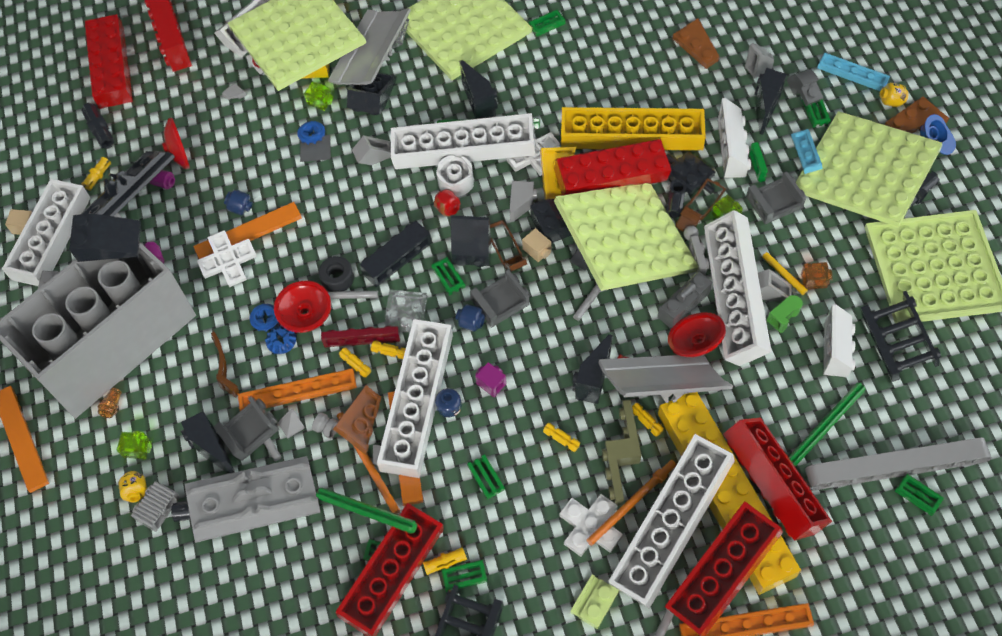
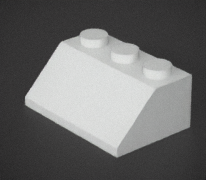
[824,304,855,377]

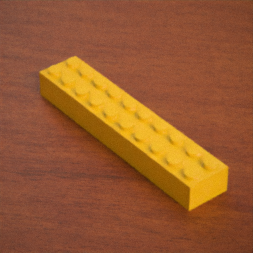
[658,392,801,595]

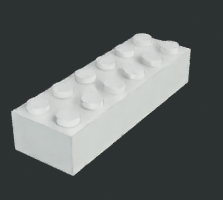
[2,179,90,286]

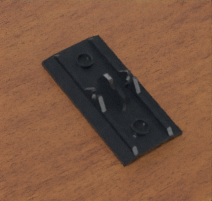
[81,151,175,216]

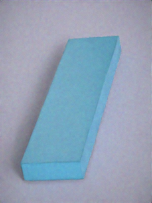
[817,53,890,91]

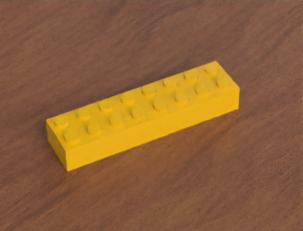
[561,107,706,151]

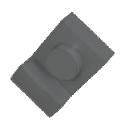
[787,69,824,106]

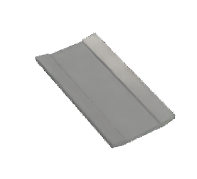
[328,8,411,85]
[599,355,733,403]
[185,456,320,543]

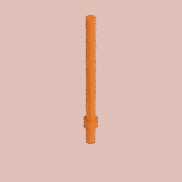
[336,412,400,514]
[586,460,676,546]

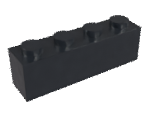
[359,220,432,287]

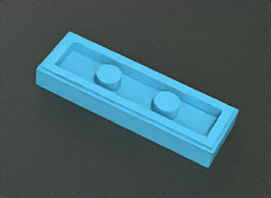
[791,129,823,174]

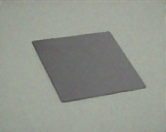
[300,135,331,162]

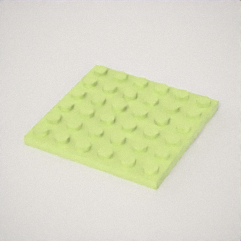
[228,0,366,91]
[402,0,532,80]
[796,111,943,227]
[554,183,699,291]
[864,210,1002,323]

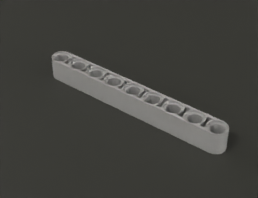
[805,438,992,490]

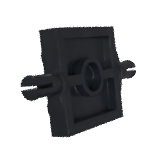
[666,151,716,195]

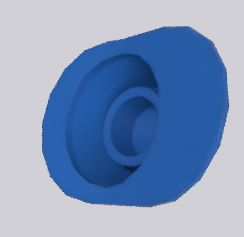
[920,114,956,155]

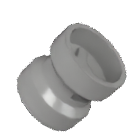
[312,412,338,439]

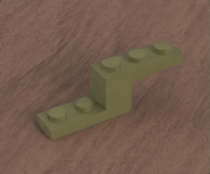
[602,400,641,506]

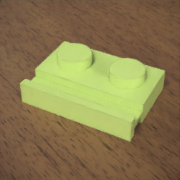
[570,574,619,629]

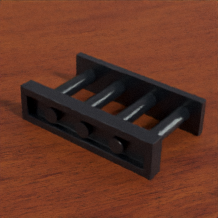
[861,291,941,382]
[435,584,504,636]

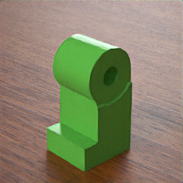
[767,295,803,333]

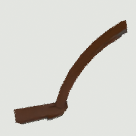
[675,178,727,232]
[490,220,527,271]
[211,331,240,398]

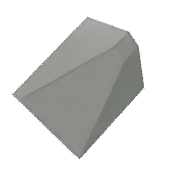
[278,408,305,439]

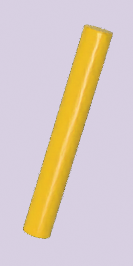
[762,252,808,295]

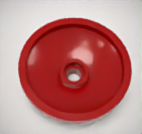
[162,117,190,170]
[274,281,331,333]
[668,312,726,357]

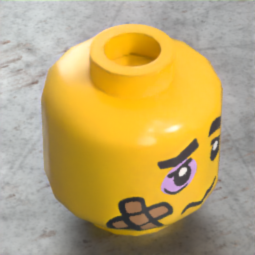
[880,83,908,107]
[118,471,147,503]

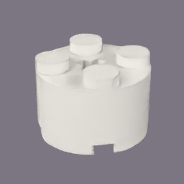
[437,155,474,197]

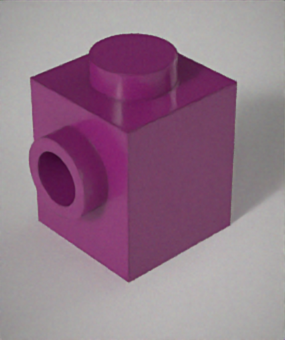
[475,362,507,397]

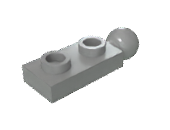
[684,226,709,276]

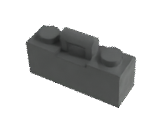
[657,272,713,329]

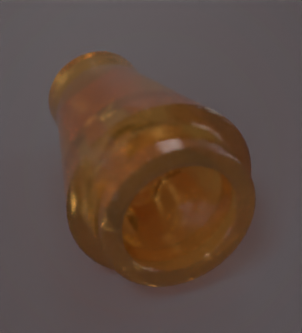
[97,388,122,418]

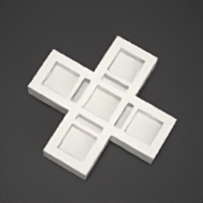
[506,132,560,176]
[197,230,257,287]
[559,494,623,557]

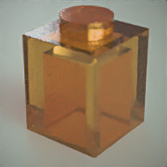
[801,262,833,289]

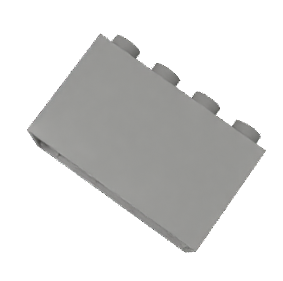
[0,243,196,419]

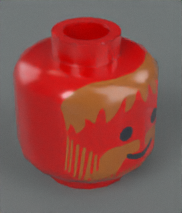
[434,190,461,217]

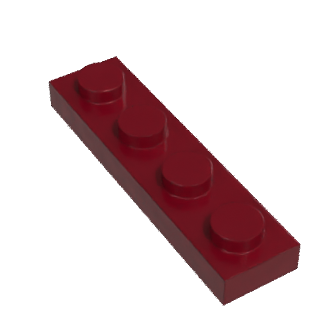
[321,325,401,348]

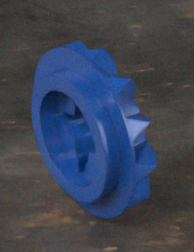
[297,121,325,145]
[250,304,279,332]
[265,325,296,354]

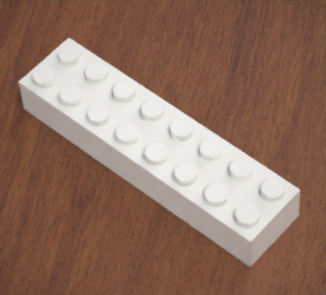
[391,113,536,169]
[704,210,772,366]
[377,319,453,478]
[608,434,735,608]

